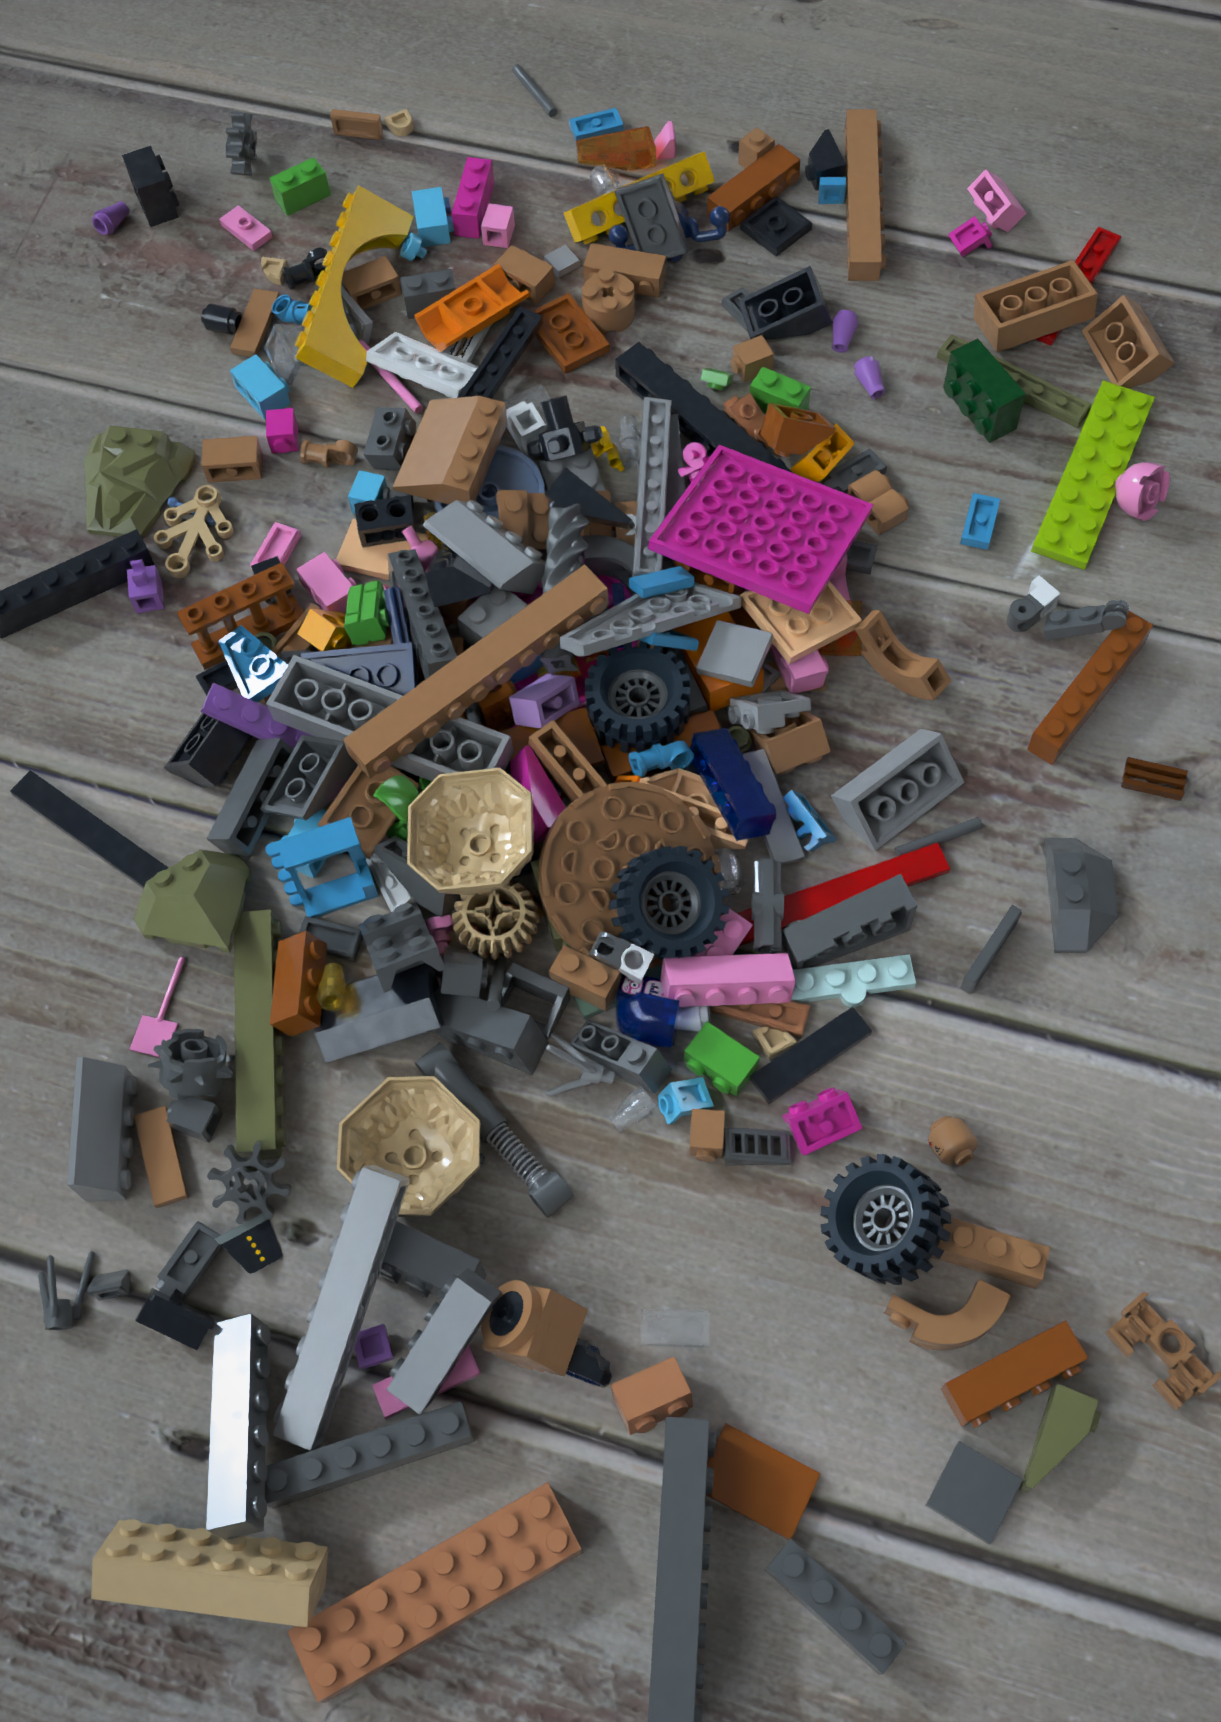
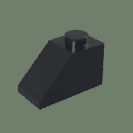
[805,129,846,191]

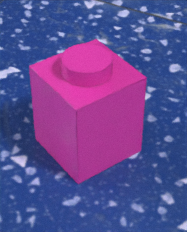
[266,408,298,453]

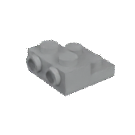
[728,690,811,734]

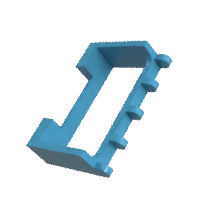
[265,817,379,918]

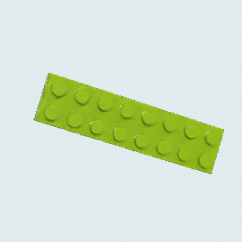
[1031,381,1155,570]

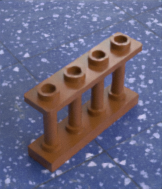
[177,563,304,670]

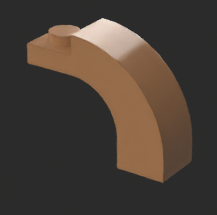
[855,610,951,701]
[884,1279,1011,1350]

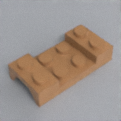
[496,490,612,551]

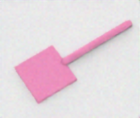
[129,957,185,1057]

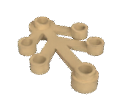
[154,485,234,578]

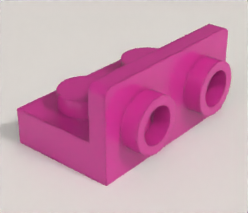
[782,1087,863,1156]

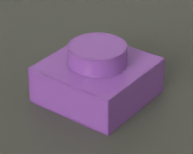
[354,1324,394,1370]

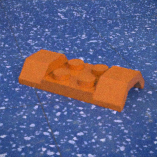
[414,264,530,352]

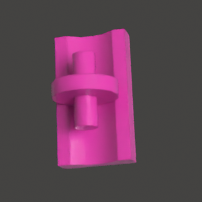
[678,442,710,482]

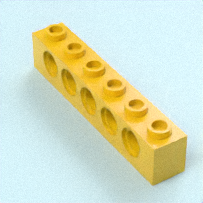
[563,151,715,245]

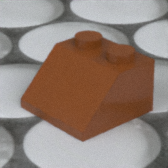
[760,403,836,457]

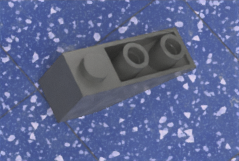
[570,1019,672,1095]

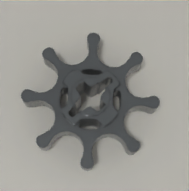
[226,112,257,176]
[207,1140,291,1224]

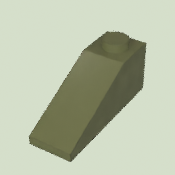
[1019,1384,1101,1493]

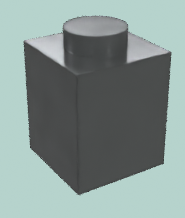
[167,1096,223,1143]

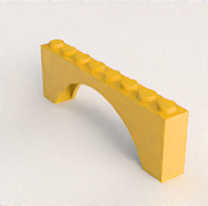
[295,185,414,388]

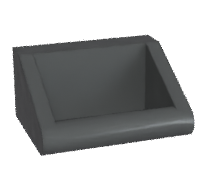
[500,962,571,1040]

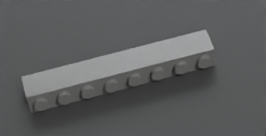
[273,1165,410,1451]

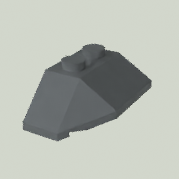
[1044,838,1118,953]

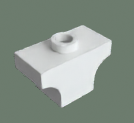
[506,401,546,459]

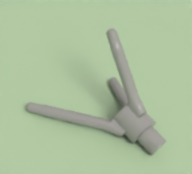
[546,1032,615,1096]

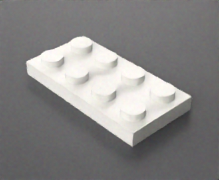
[366,332,478,398]

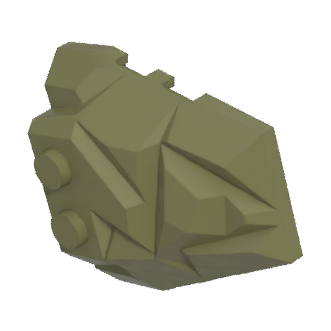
[84,425,196,538]

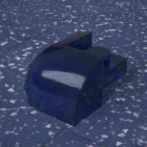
[615,992,680,1047]

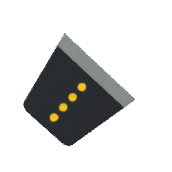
[215,1213,282,1274]

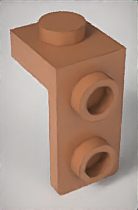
[723,393,769,448]

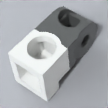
[1007,575,1060,632]
[589,931,654,984]

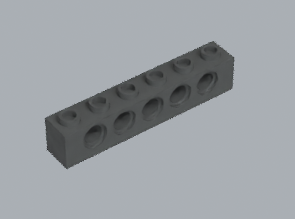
[387,549,457,680]

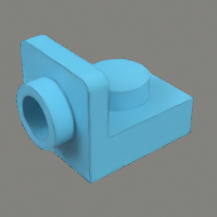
[658,1077,714,1124]

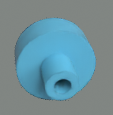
[400,232,427,261]

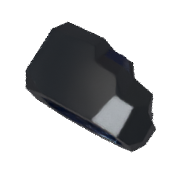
[566,1338,613,1388]

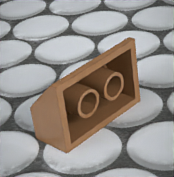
[1082,295,1175,388]

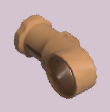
[300,439,358,468]

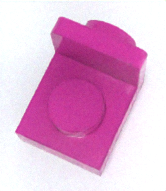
[948,216,992,257]

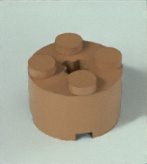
[582,268,635,334]

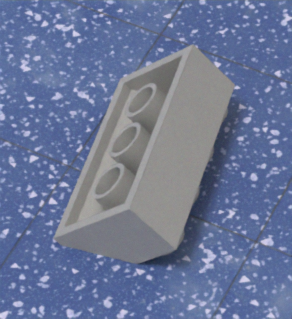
[423,500,546,594]
[831,729,965,851]
[67,1057,137,1202]

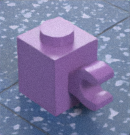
[127,559,164,613]

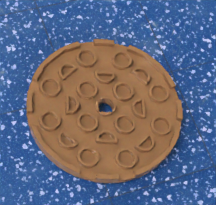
[538,782,721,968]

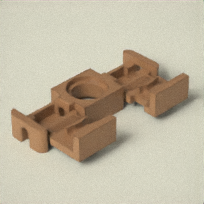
[1105,1292,1221,1410]

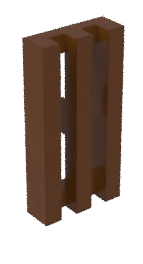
[1121,757,1188,801]

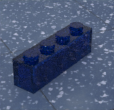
[690,728,777,841]

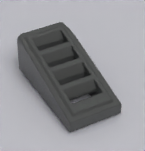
[724,1128,791,1166]

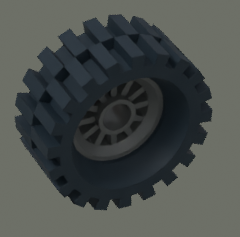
[585,641,690,753]
[609,846,730,960]
[820,1154,952,1285]

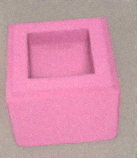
[654,121,676,160]

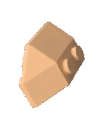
[639,768,756,850]

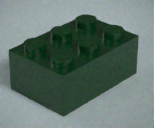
[943,338,1026,443]

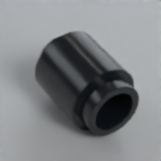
[201,304,242,335]

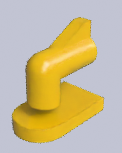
[591,426,625,472]

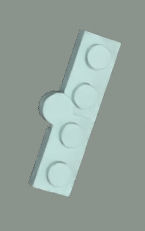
[791,954,916,1008]

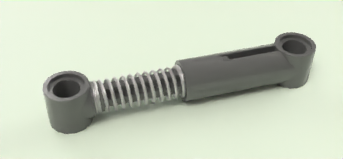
[415,1042,574,1218]

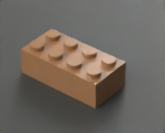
[973,260,1098,353]

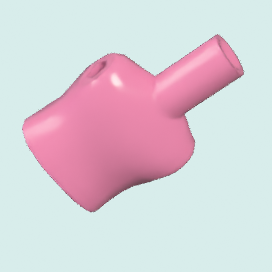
[402,526,439,573]

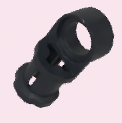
[282,247,327,290]

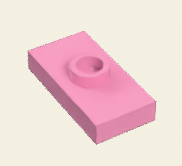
[219,205,273,251]

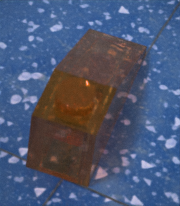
[576,126,656,171]

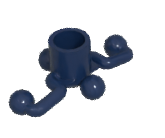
[609,192,730,263]

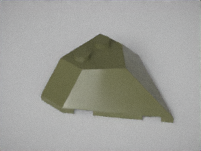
[133,849,252,953]

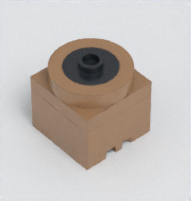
[481,1280,588,1377]

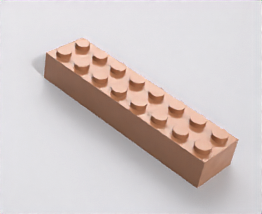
[287,1482,584,1703]

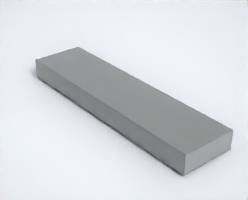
[735,749,805,866]

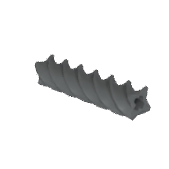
[539,504,590,674]

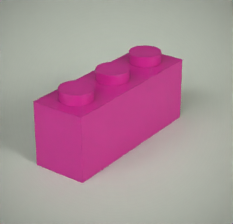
[451,157,494,239]

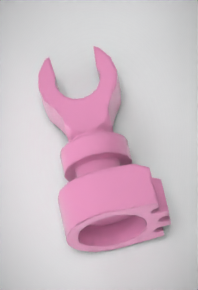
[426,915,455,972]

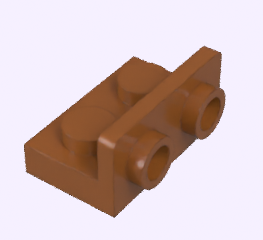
[477,680,517,733]

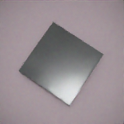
[925,1441,1023,1545]

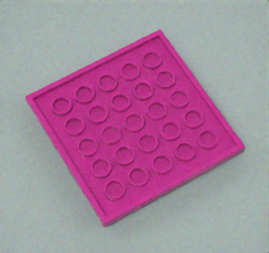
[648,445,874,614]

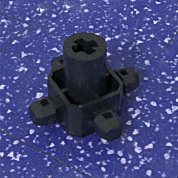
[527,395,603,462]

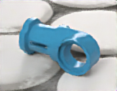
[272,294,312,325]
[629,741,694,777]

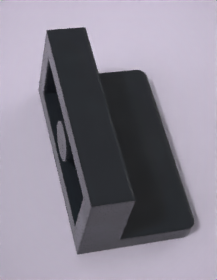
[135,1288,215,1350]

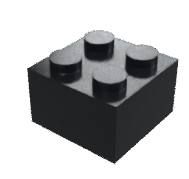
[122,146,179,227]

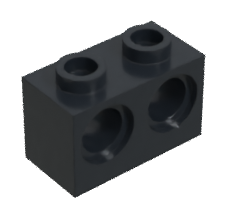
[354,495,416,547]

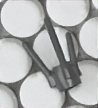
[38,1251,95,1330]

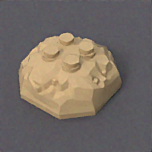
[407,768,535,895]
[337,1076,480,1217]

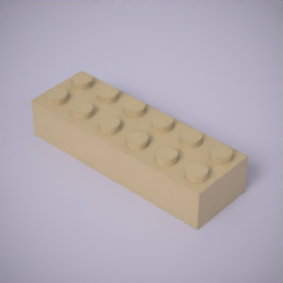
[91,1519,328,1627]

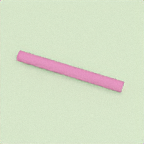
[359,340,424,414]

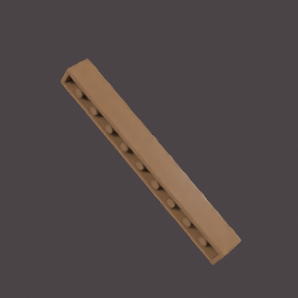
[343,564,609,779]

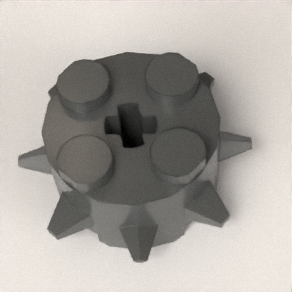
[148,1029,235,1100]

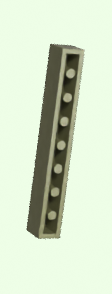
[234,909,287,1160]

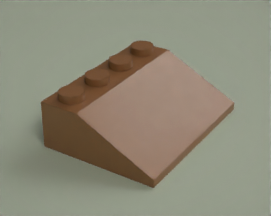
[393,396,508,505]

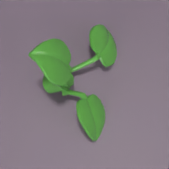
[374,775,432,842]

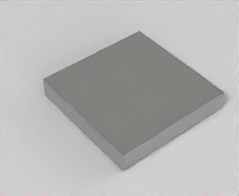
[696,620,773,687]

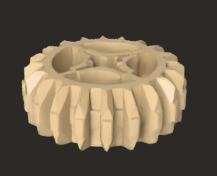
[452,880,538,960]

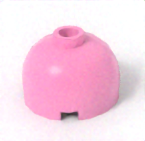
[1115,462,1170,521]

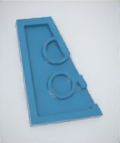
[218,625,288,703]

